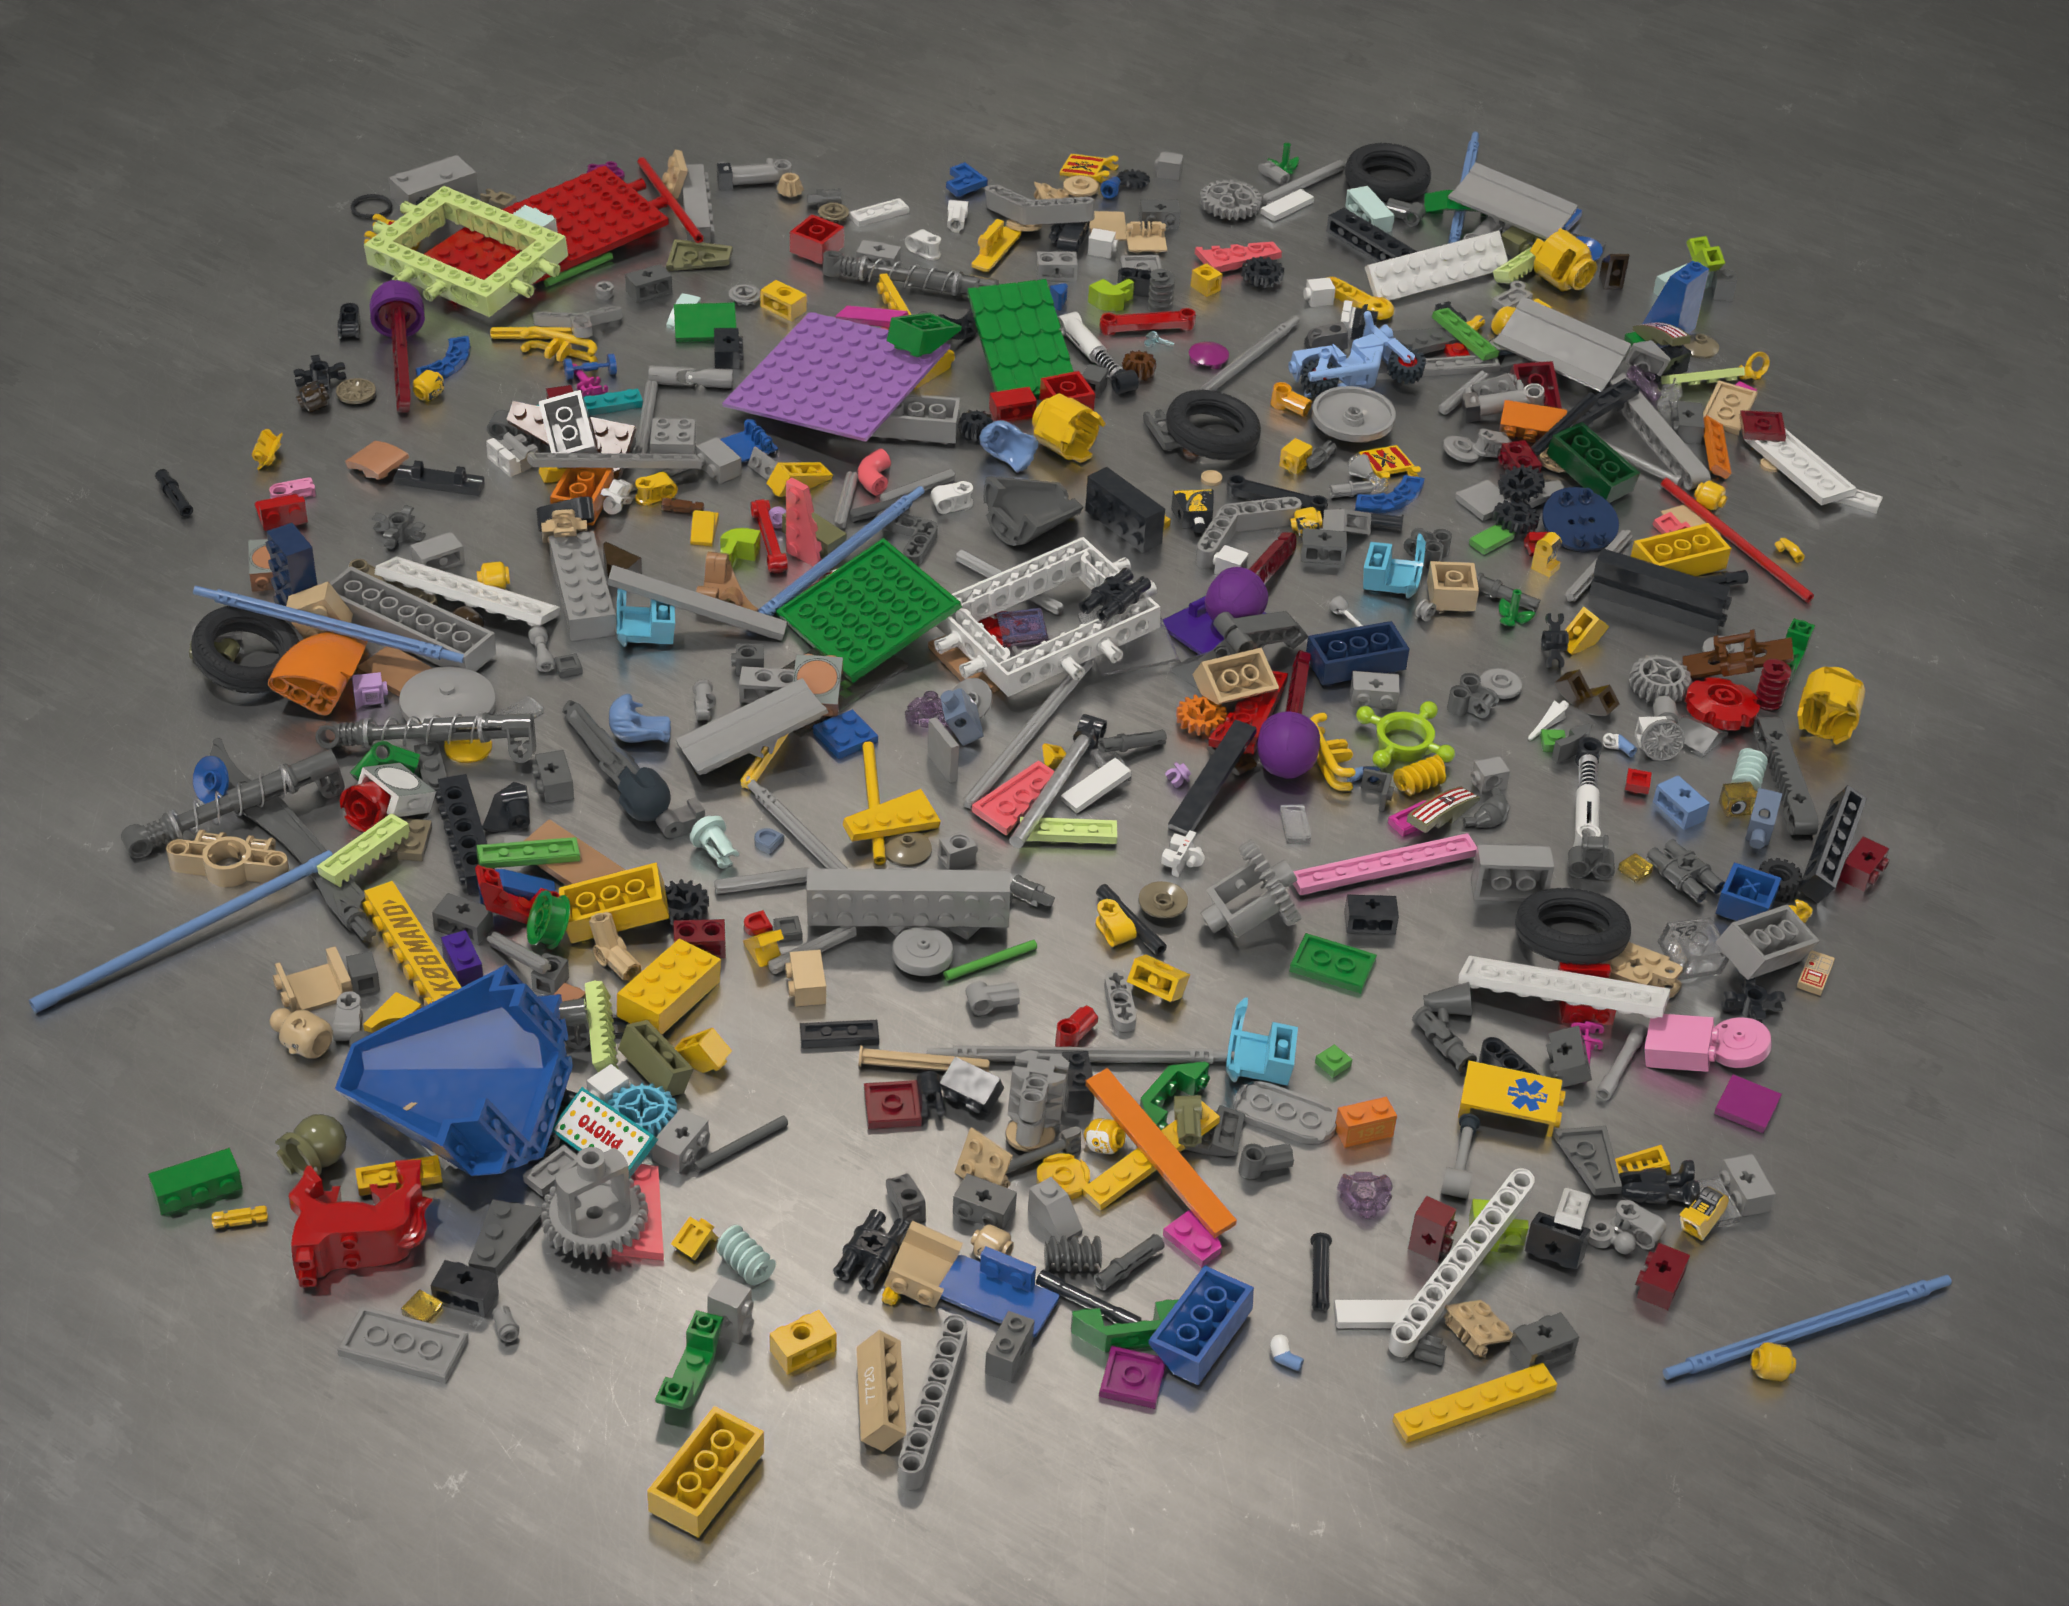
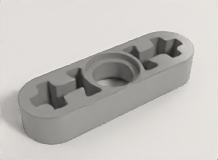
[1104,970,1137,1032]

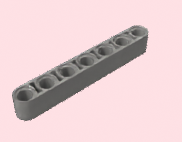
[898,1314,968,1490]

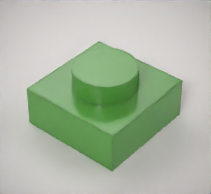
[1540,729,1566,752]
[1315,1044,1352,1078]

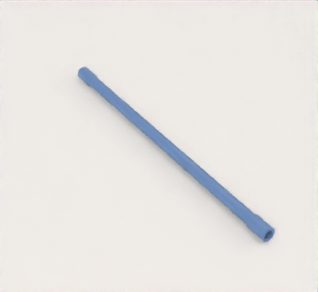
[29,850,333,1013]

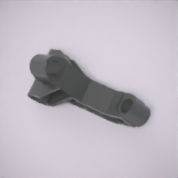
[1213,611,1308,658]

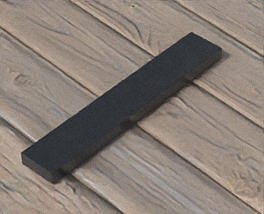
[1168,719,1257,835]

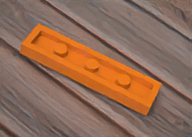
[1703,415,1731,479]

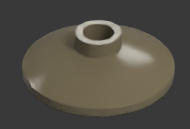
[1683,334,1719,359]
[884,832,932,867]
[1138,881,1188,918]

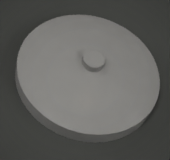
[1312,386,1396,442]
[399,666,496,729]

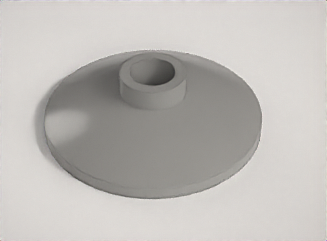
[952,678,993,722]

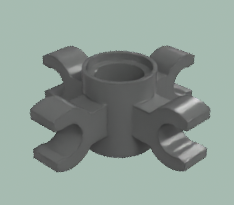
[372,505,426,549]

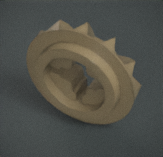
[818,203,849,223]

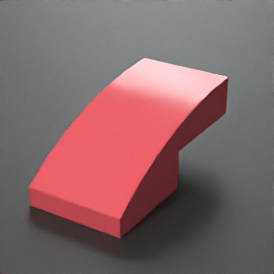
[1652,512,1691,534]

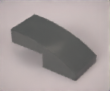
[1552,723,1592,763]

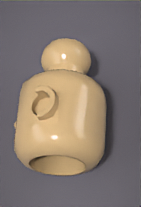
[269,1008,333,1059]

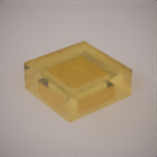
[1618,853,1653,883]
[401,1289,443,1323]

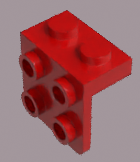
[255,494,308,531]

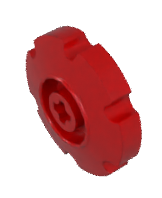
[1685,677,1760,730]

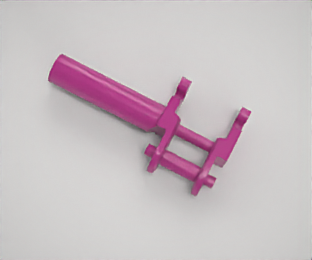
[572,364,609,397]
[1571,1021,1604,1065]

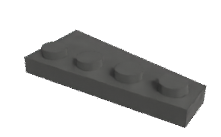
[1393,328,1463,354]

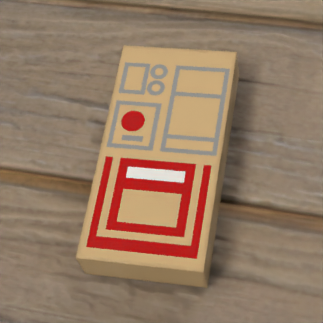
[1796,950,1835,996]

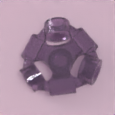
[1626,366,1662,402]
[905,691,949,728]
[1337,1172,1393,1219]

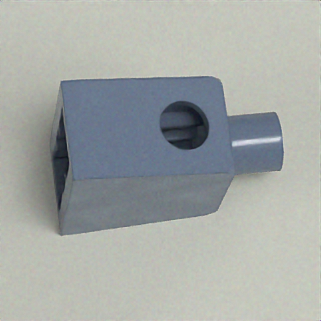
[941,688,984,746]
[1745,788,1782,849]

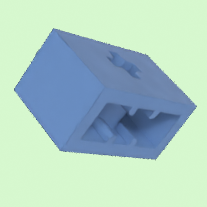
[1653,775,1710,830]

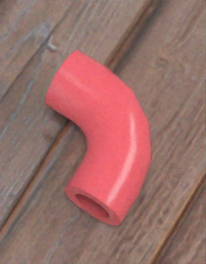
[858,448,891,496]

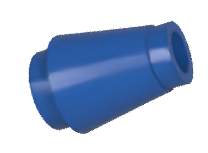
[1100,176,1121,199]

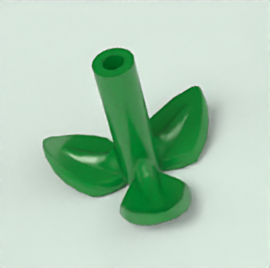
[1267,143,1299,175]
[1499,589,1536,627]

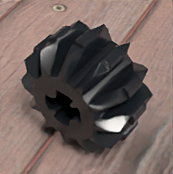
[958,410,993,442]

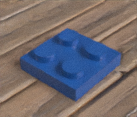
[813,709,878,759]

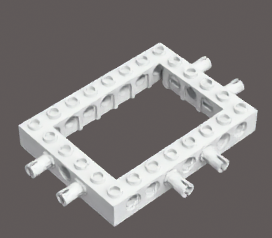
[934,537,1160,697]

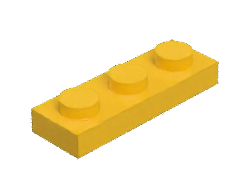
[355,1155,442,1196]

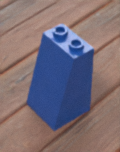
[1642,261,1709,334]

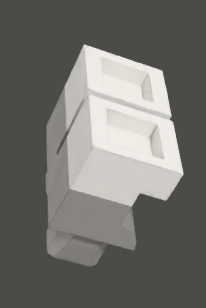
[486,432,539,478]

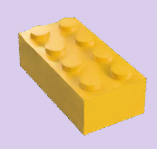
[1630,523,1731,576]
[559,862,670,944]
[617,939,721,1035]
[647,1406,764,1538]

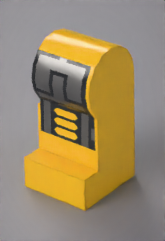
[1531,532,1562,578]
[1679,1186,1728,1241]

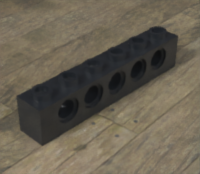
[1326,208,1418,262]
[435,774,495,895]
[1798,785,1867,903]

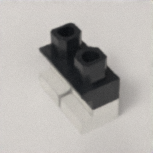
[1341,300,1378,340]

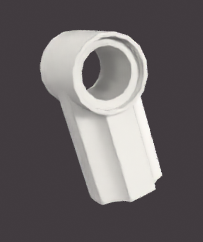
[947,200,969,232]

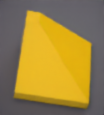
[1042,743,1067,769]

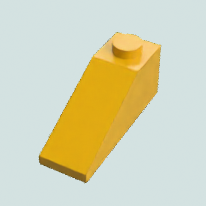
[766,462,834,497]

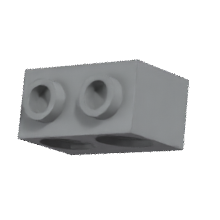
[1036,252,1078,282]

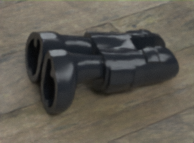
[1619,1160,1700,1206]

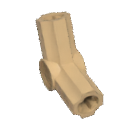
[589,912,641,982]

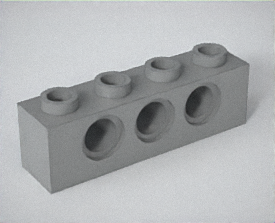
[739,666,794,703]

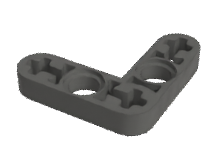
[877,510,938,565]

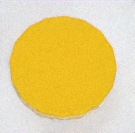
[1036,1153,1090,1200]

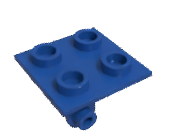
[720,419,778,463]

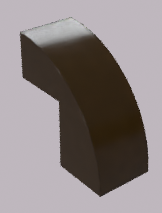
[1554,669,1620,716]

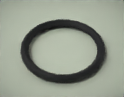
[351,194,392,219]

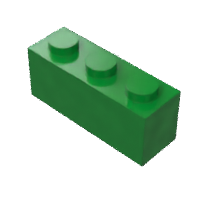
[148,1147,242,1215]

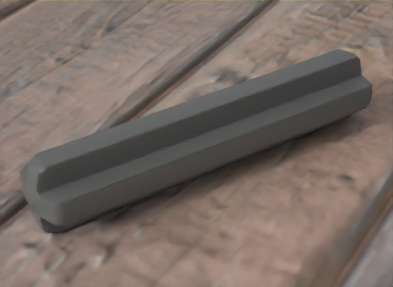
[849,497,910,522]

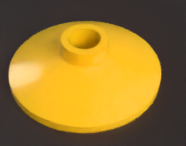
[444,740,492,763]

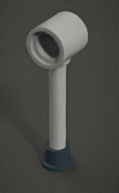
[1441,1114,1480,1199]

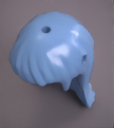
[979,420,1039,472]
[609,694,671,743]

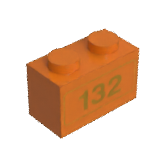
[1335,1096,1397,1148]

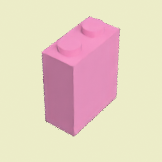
[1645,1014,1719,1072]

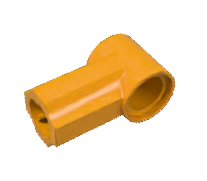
[1270,382,1312,417]

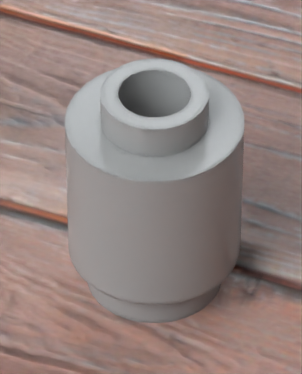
[1653,696,1679,724]

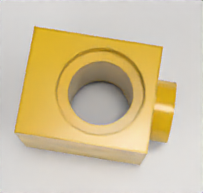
[1190,263,1223,297]
[1279,438,1313,475]

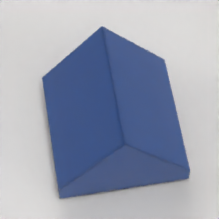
[1050,283,1068,311]

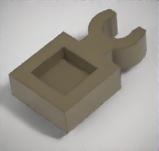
[480,188,517,209]

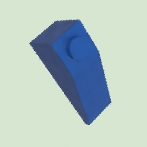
[478,869,556,905]

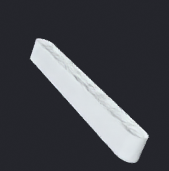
[1388,1168,1535,1357]

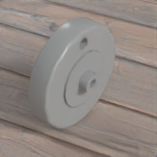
[892,927,953,976]

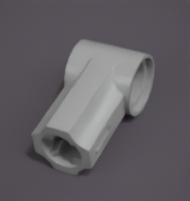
[966,981,1020,1016]

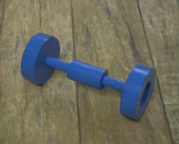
[564,353,617,380]

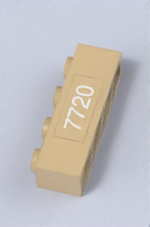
[856,1330,906,1452]

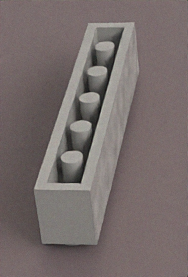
[682,164,714,243]

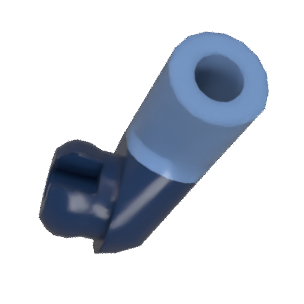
[1346,766,1381,783]

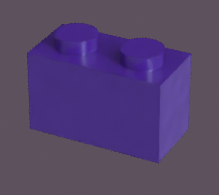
[441,930,483,987]

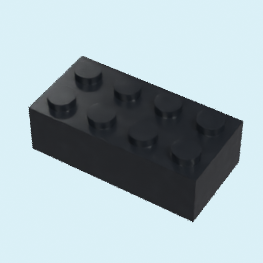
[1085,467,1165,553]

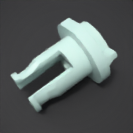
[690,816,739,869]

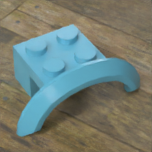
[1363,533,1426,598]
[616,588,675,647]
[1226,997,1298,1086]

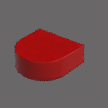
[744,910,773,936]

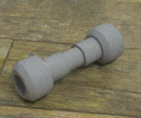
[528,626,555,672]

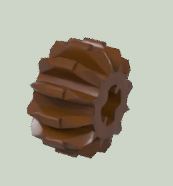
[1122,350,1157,382]

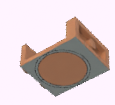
[248,539,275,592]
[793,654,843,717]

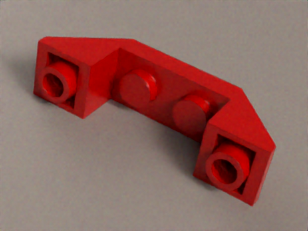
[475,865,560,924]

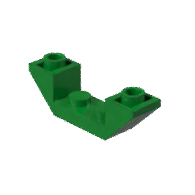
[1424,190,1487,216]
[1786,618,1815,683]
[1140,1061,1210,1130]
[1071,1299,1179,1353]
[655,1310,723,1410]

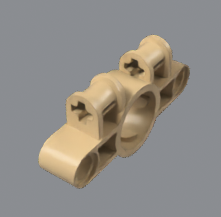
[166,829,289,887]

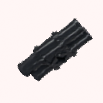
[1079,568,1151,623]
[833,1209,910,1290]

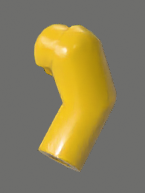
[1774,538,1805,563]

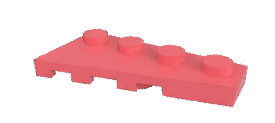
[1195,242,1282,273]
[786,478,822,566]
[612,1164,664,1261]

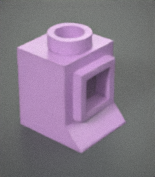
[352,672,388,710]

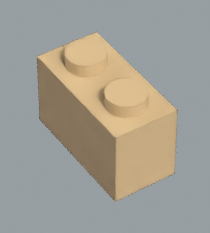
[785,950,826,1007]

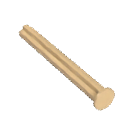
[858,1045,990,1072]

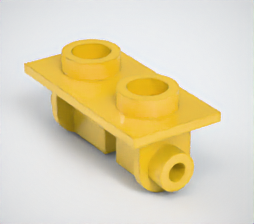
[252,429,283,470]

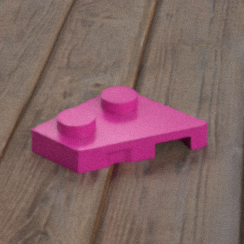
[1163,1210,1222,1268]

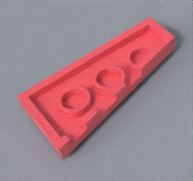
[972,760,1055,836]

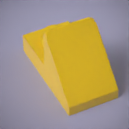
[690,510,719,546]
[743,929,784,967]

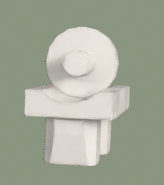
[601,479,633,514]
[1161,830,1205,877]

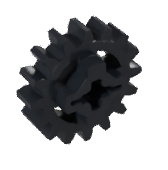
[1241,256,1284,288]
[1498,464,1545,502]
[1492,500,1540,535]
[663,879,709,925]

